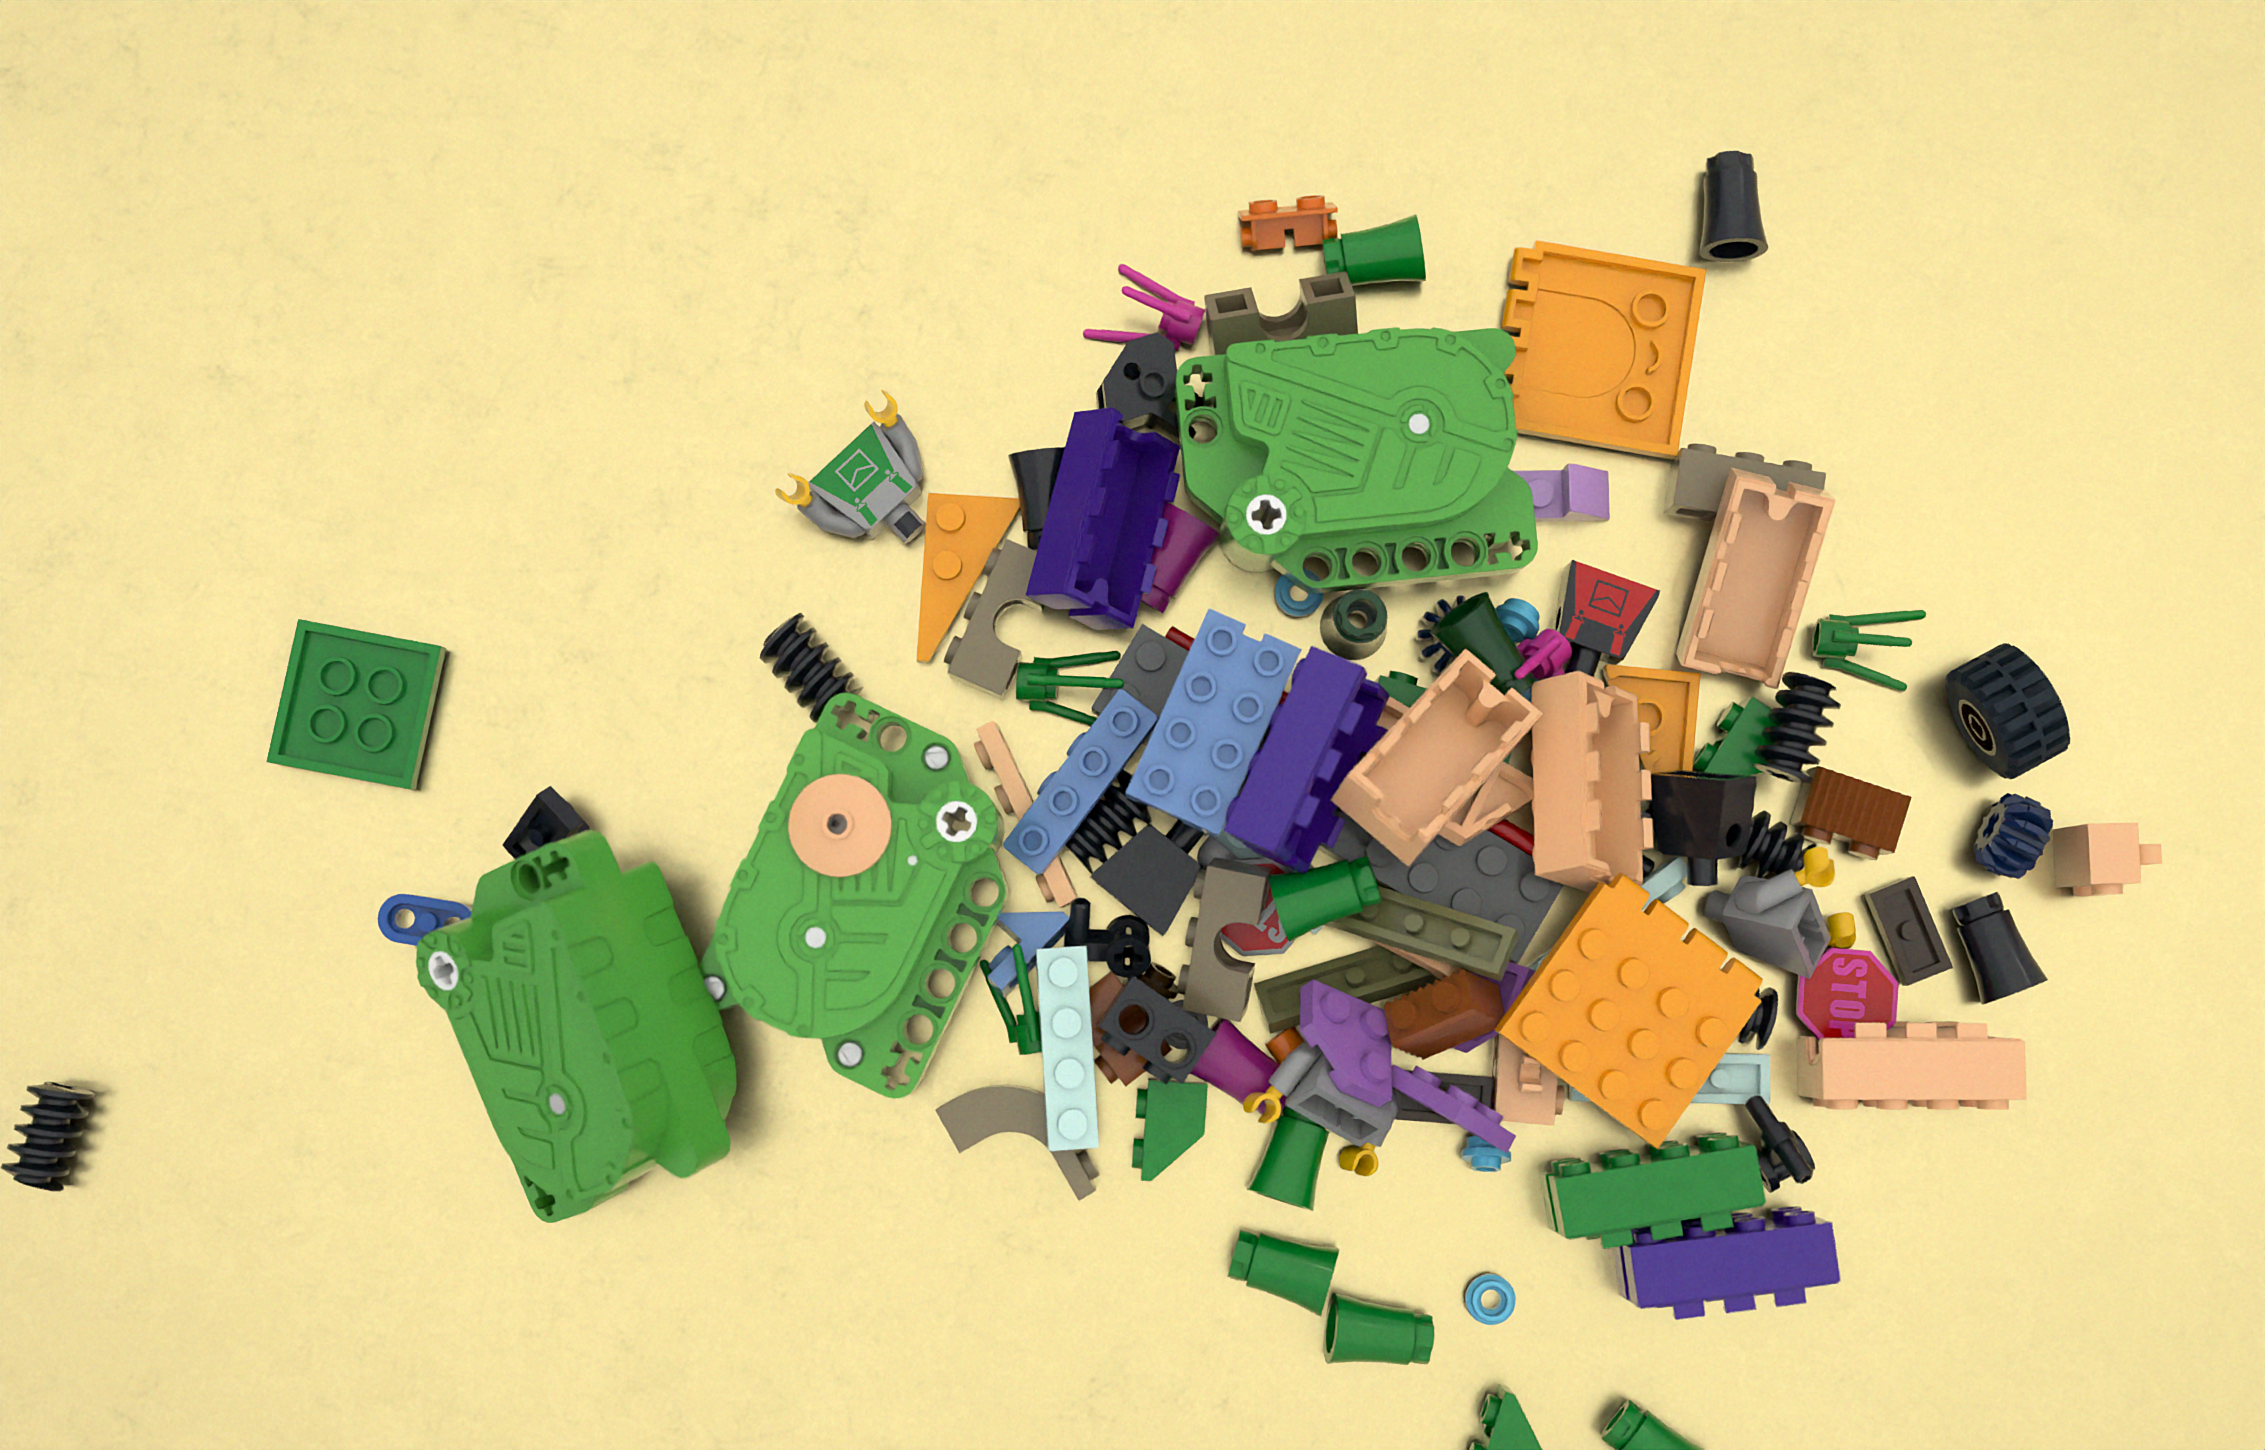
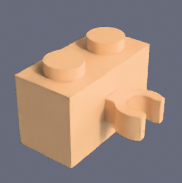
[2052,823,2162,897]
[1491,1034,1565,1126]

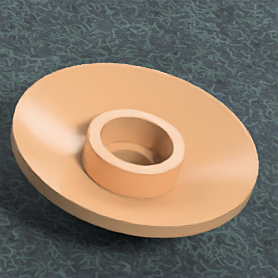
[788,774,892,877]

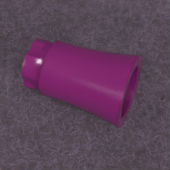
[1141,502,1221,614]
[1190,1018,1287,1115]

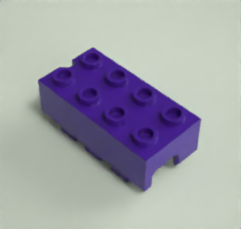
[1025,407,1180,630]
[1224,646,1390,874]
[1613,1206,1841,1320]

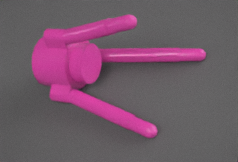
[1083,264,1205,351]
[1515,629,1572,748]

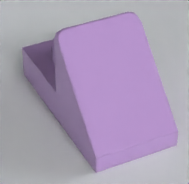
[1513,464,1610,521]

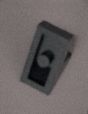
[502,786,590,859]

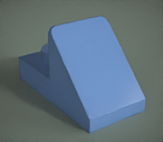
[987,911,1070,998]

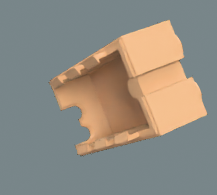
[1676,467,1835,690]
[1331,649,1543,867]
[1531,671,1653,893]
[1796,1022,2027,1110]

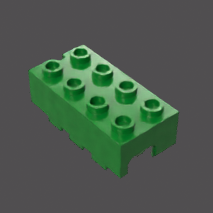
[1539,1132,1766,1249]

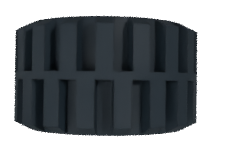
[1945,643,2071,780]

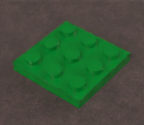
[266,619,446,791]

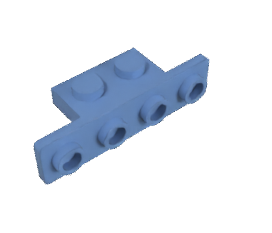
[1003,689,1159,874]

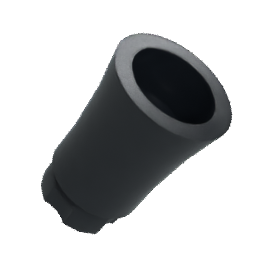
[1700,150,1768,262]
[1008,447,1065,551]
[1952,892,2049,1005]

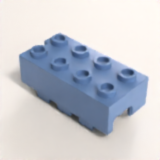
[1125,608,1302,838]

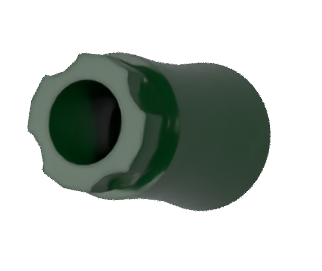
[1320,589,1388,660]
[1430,592,1535,696]

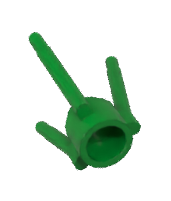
[1812,610,1926,692]
[1016,651,1124,726]
[980,944,1042,1055]

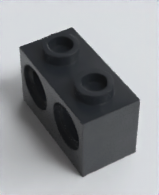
[1097,975,1217,1085]

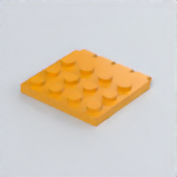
[1501,240,1707,460]
[1494,872,1763,1149]

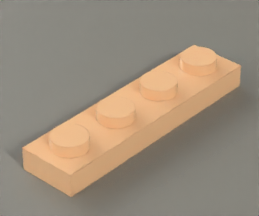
[974,721,1079,908]

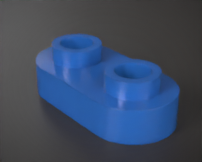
[378,894,472,946]

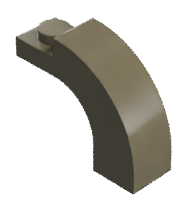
[935,1084,1100,1201]

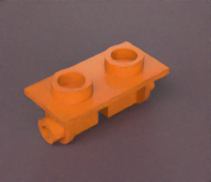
[1238,195,1338,251]

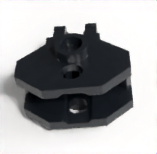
[1096,332,1212,439]

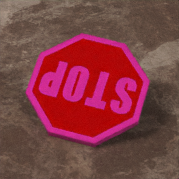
[1796,948,1899,1041]

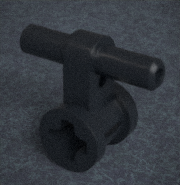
[1064,898,1151,978]
[1745,1095,1815,1193]

